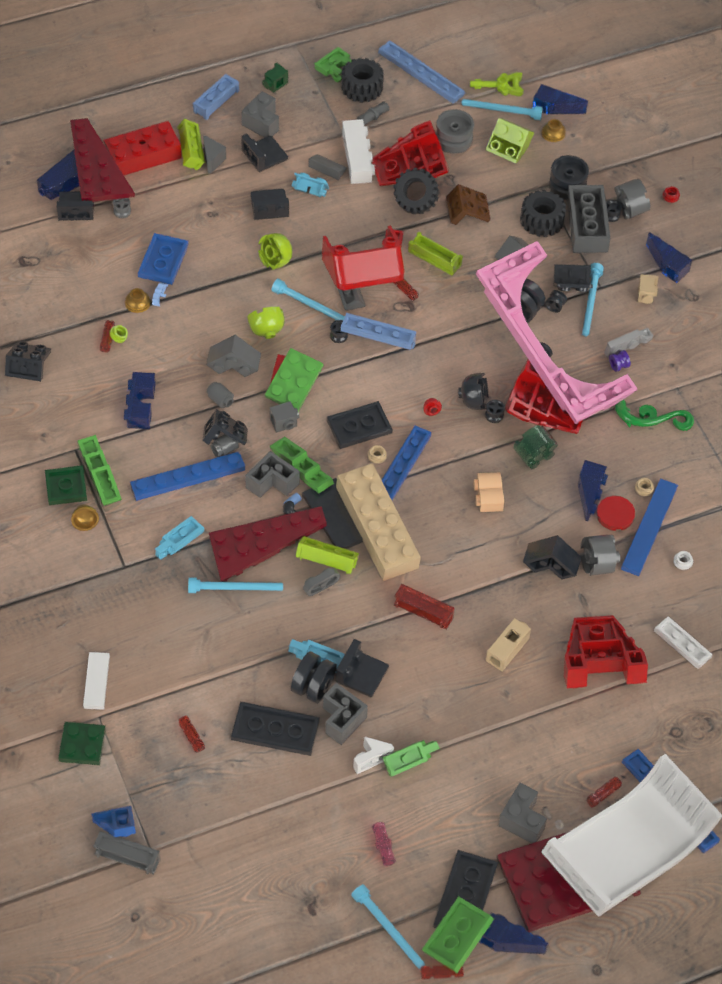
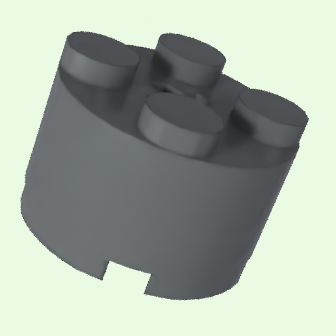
[614,179,651,220]
[580,534,620,576]

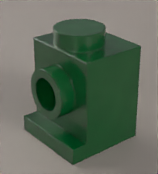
[262,62,288,93]

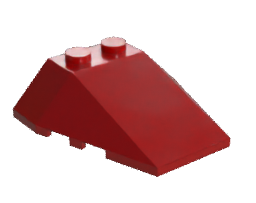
[372,120,449,186]
[505,359,583,434]

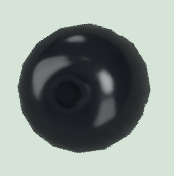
[458,373,489,410]

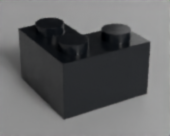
[523,535,582,580]

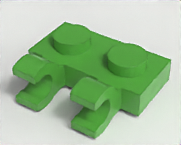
[314,47,351,82]

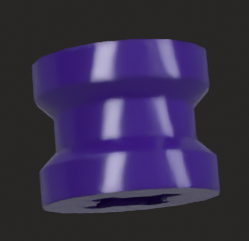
[609,350,631,372]

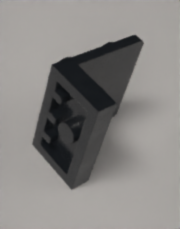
[241,134,288,172]
[57,191,94,221]
[5,342,51,382]
[202,409,248,445]
[336,639,389,697]

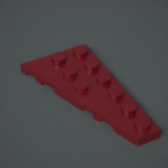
[70,118,135,202]
[209,506,327,582]

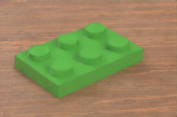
[265,348,324,412]
[422,897,494,973]

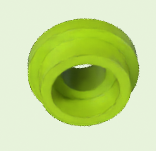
[110,325,128,343]

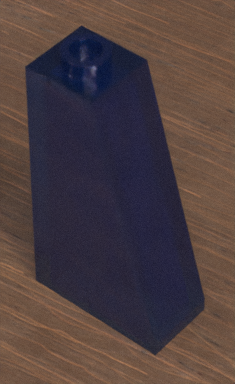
[37,150,80,200]

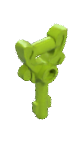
[470,72,524,96]

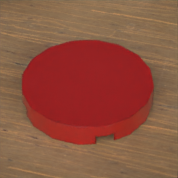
[597,496,635,531]

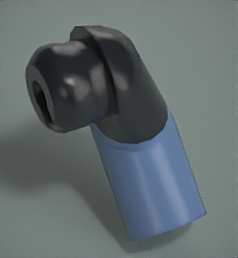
[283,492,302,514]

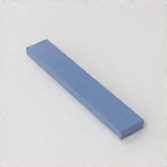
[378,40,465,104]

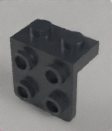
[250,188,289,220]
[553,264,593,292]

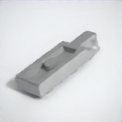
[604,327,654,358]

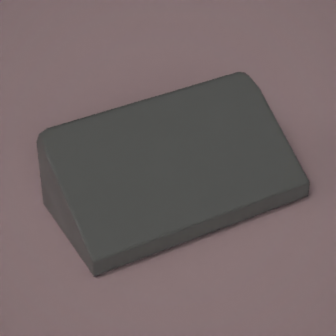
[309,154,347,180]
[338,288,366,311]

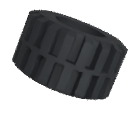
[341,58,384,103]
[393,168,440,215]
[520,190,566,237]

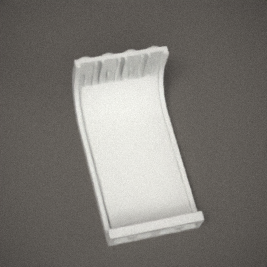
[542,754,722,917]

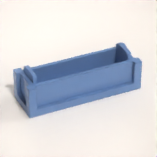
[193,74,239,120]

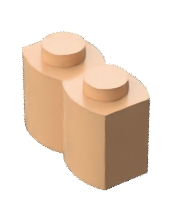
[473,472,504,512]

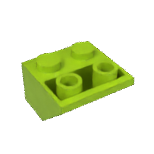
[486,118,534,164]

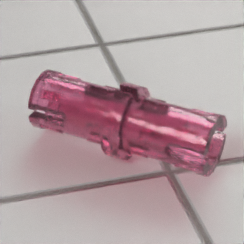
[371,822,396,866]

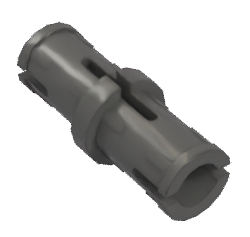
[357,101,390,125]

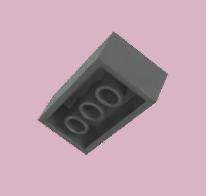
[567,185,610,253]

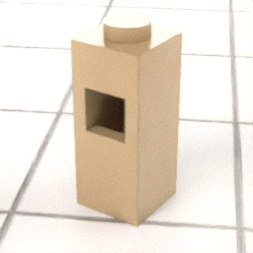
[486,618,531,672]

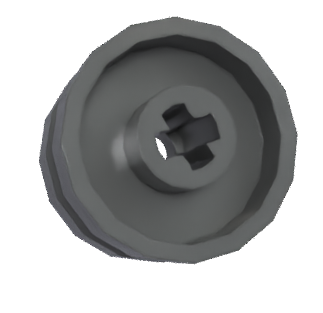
[436,109,474,153]

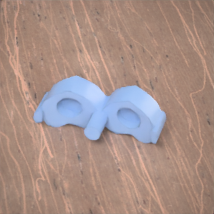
[152,283,168,307]

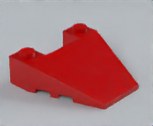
[563,615,648,688]

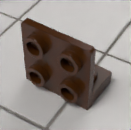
[446,184,491,225]

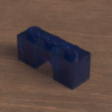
[124,372,156,429]

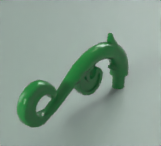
[615,399,694,431]

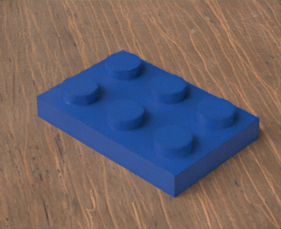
[138,233,189,285]

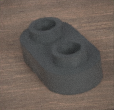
[303,568,340,596]

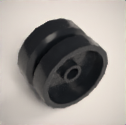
[549,155,589,200]
[521,278,546,323]
[291,651,337,704]

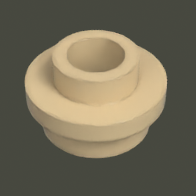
[368,445,387,463]
[635,478,654,496]

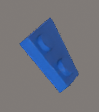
[91,806,136,837]

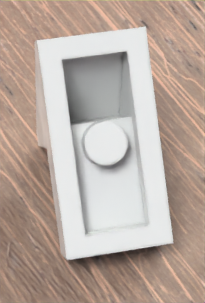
[353,737,394,774]

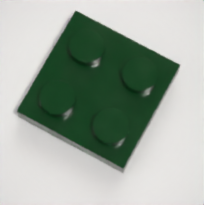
[45,465,87,506]
[58,722,106,766]

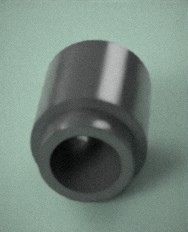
[207,382,234,408]
[210,434,239,457]

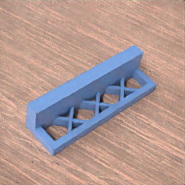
[341,313,416,350]

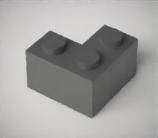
[241,91,279,138]
[206,335,261,377]
[245,451,300,498]
[323,683,368,745]
[498,782,547,843]

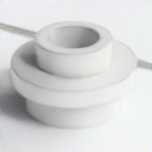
[673,551,693,570]

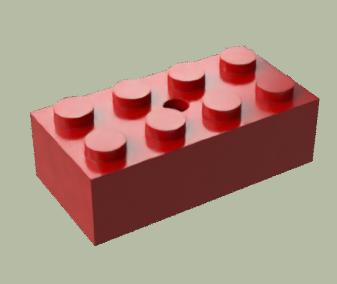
[103,120,182,176]

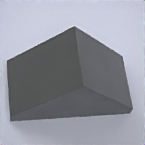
[203,136,226,174]
[495,235,528,260]

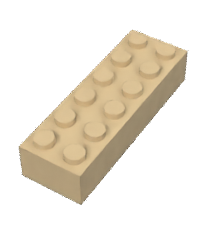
[336,463,421,581]

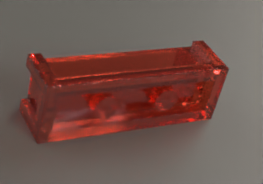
[394,584,455,630]

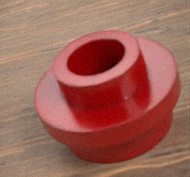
[662,186,680,203]
[423,398,442,416]

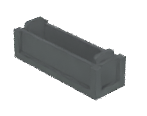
[93,831,160,875]

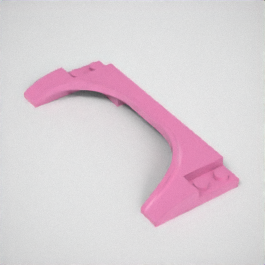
[476,241,637,424]

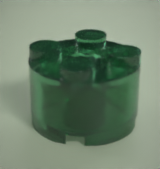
[513,425,558,469]

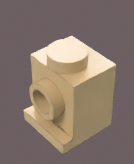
[638,274,659,304]

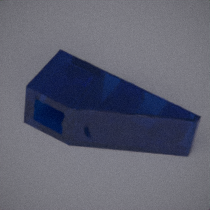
[532,84,588,115]
[646,232,692,283]
[578,460,608,521]
[479,912,548,954]

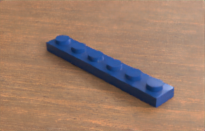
[130,452,245,501]

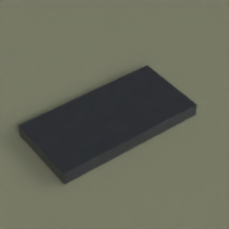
[302,478,363,549]
[231,702,320,756]
[433,850,498,928]

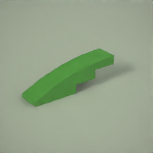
[77,435,122,506]
[270,436,334,493]

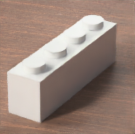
[342,119,375,184]

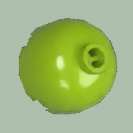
[258,233,292,270]
[247,306,285,339]

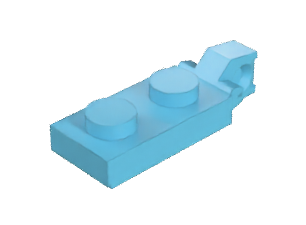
[155,516,204,560]
[289,639,345,667]

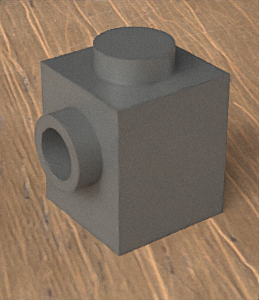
[270,401,299,433]

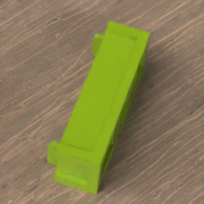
[177,118,205,170]
[408,232,463,276]
[295,536,359,574]

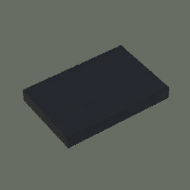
[326,401,393,449]

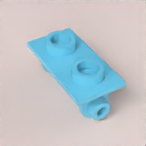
[292,173,330,197]

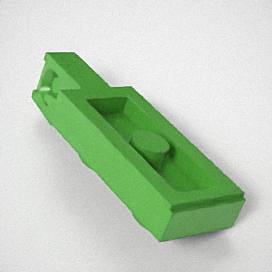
[382,740,440,777]

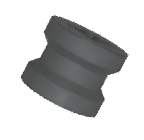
[113,198,131,218]

